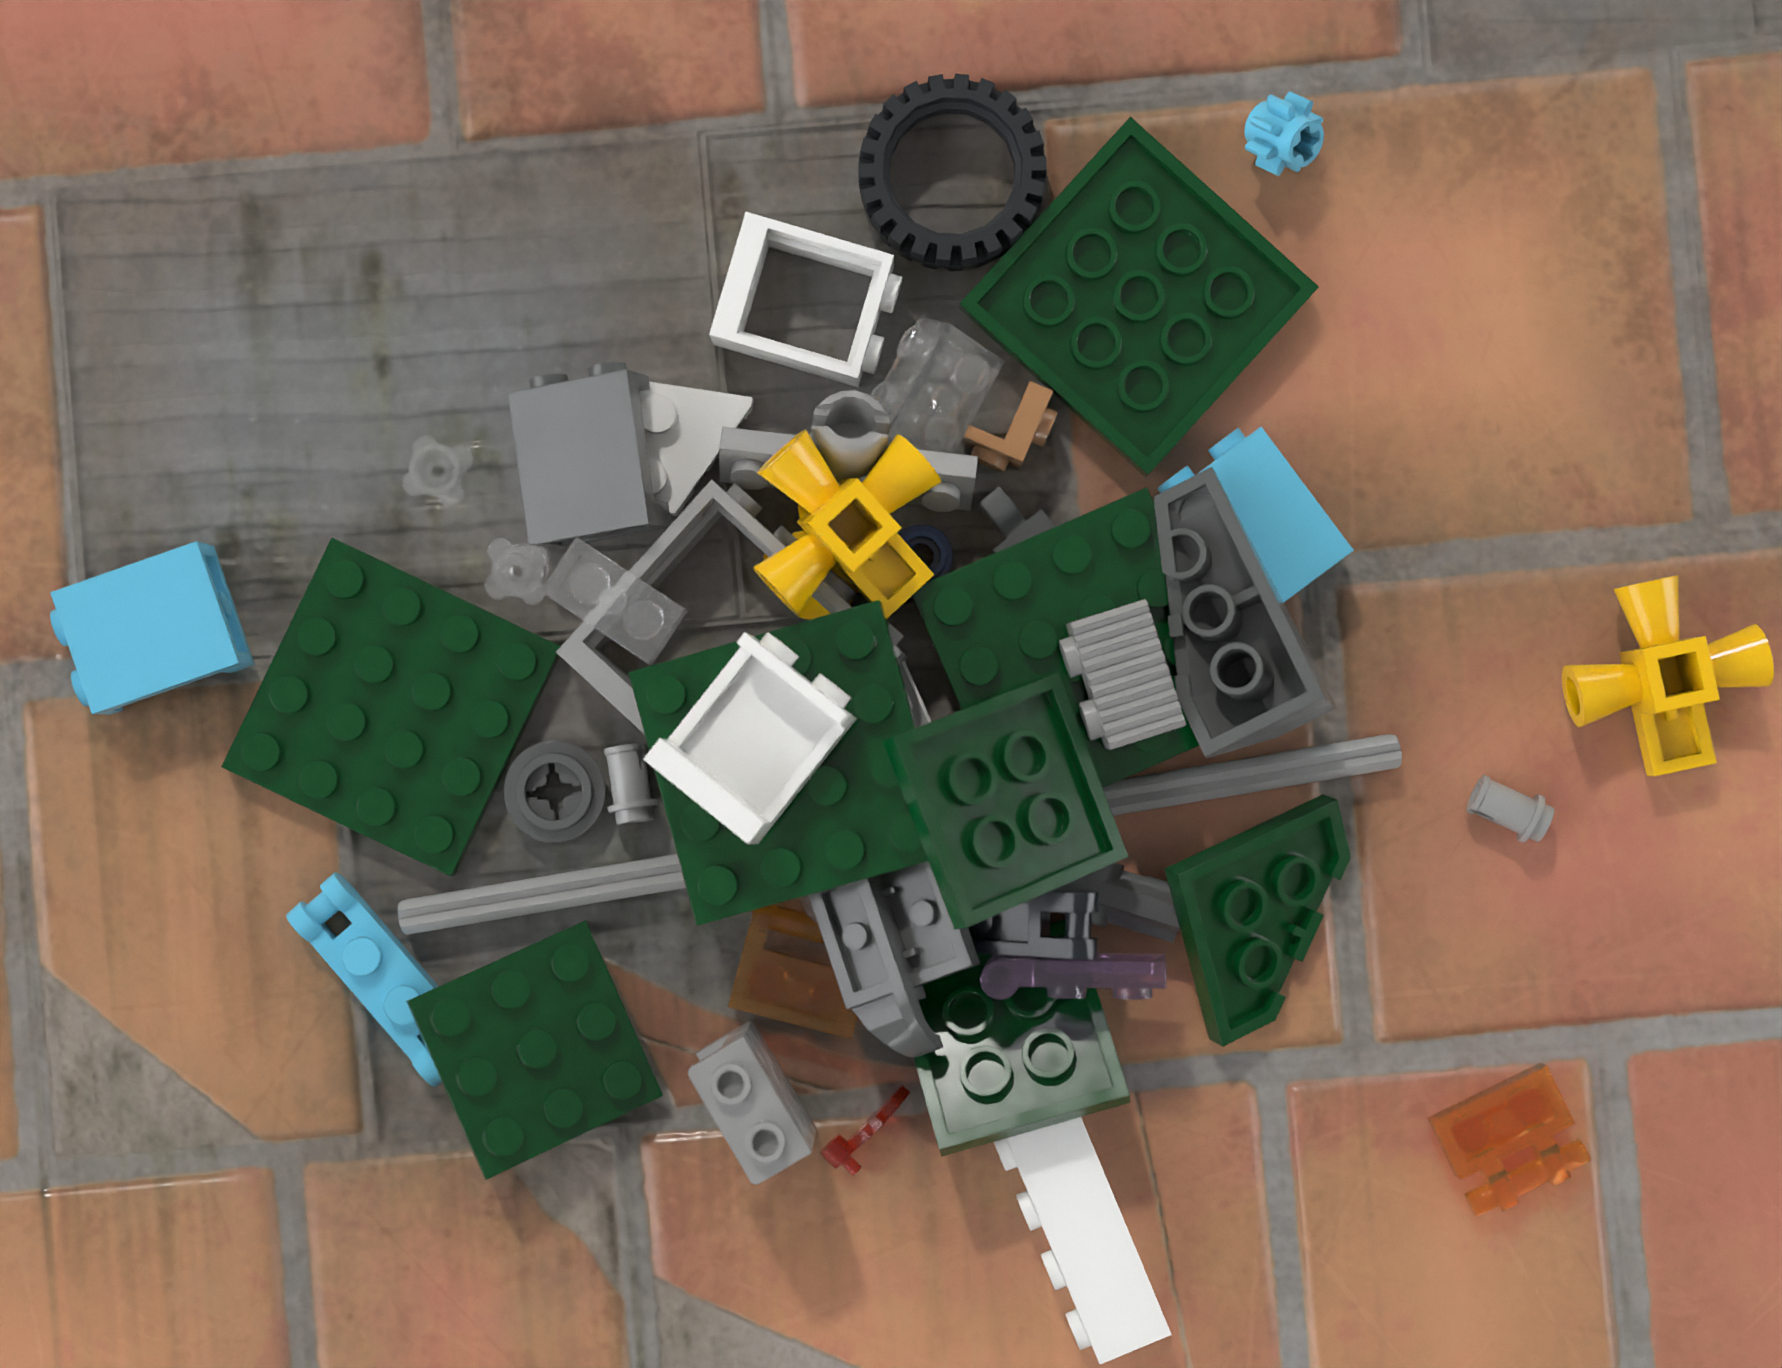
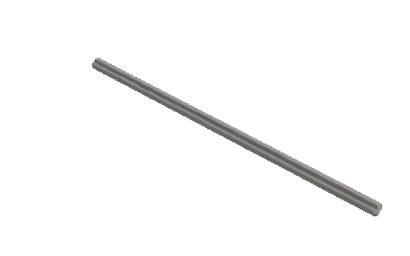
[398,734,1402,935]

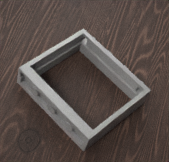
[556,479,907,735]

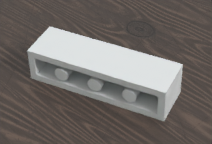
[994,1117,1172,1365]

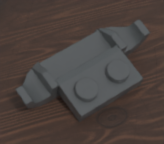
[809,862,980,1058]

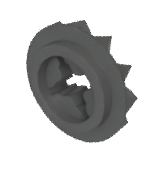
[504,741,607,842]

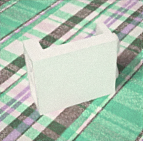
[643,632,857,844]

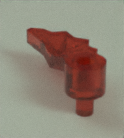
[820,1085,910,1176]

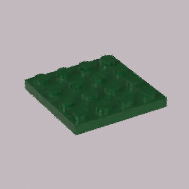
[959,116,1319,478]
[912,487,1200,788]
[221,537,561,877]
[628,600,928,926]

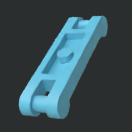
[286,872,442,1087]

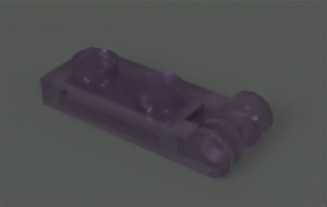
[980,953,1167,1000]

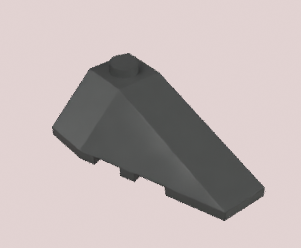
[1154,467,1337,758]

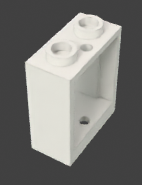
[709,212,903,387]

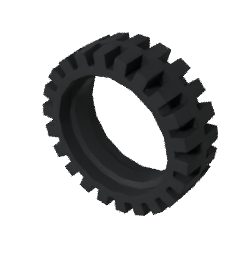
[858,73,1047,271]

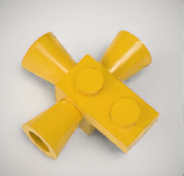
[753,429,941,619]
[1562,575,1774,777]

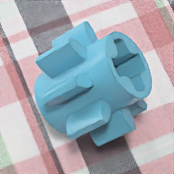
[1244,91,1324,176]

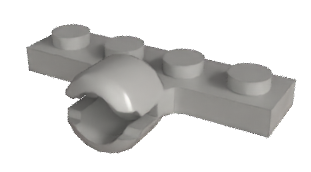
[719,390,978,512]

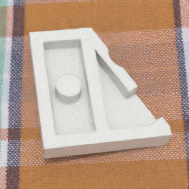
[639,382,754,516]

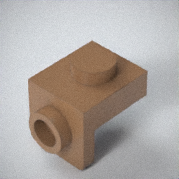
[962,381,1058,472]

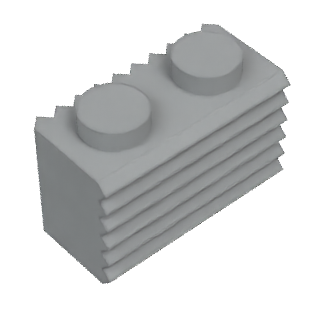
[1059,599,1186,750]

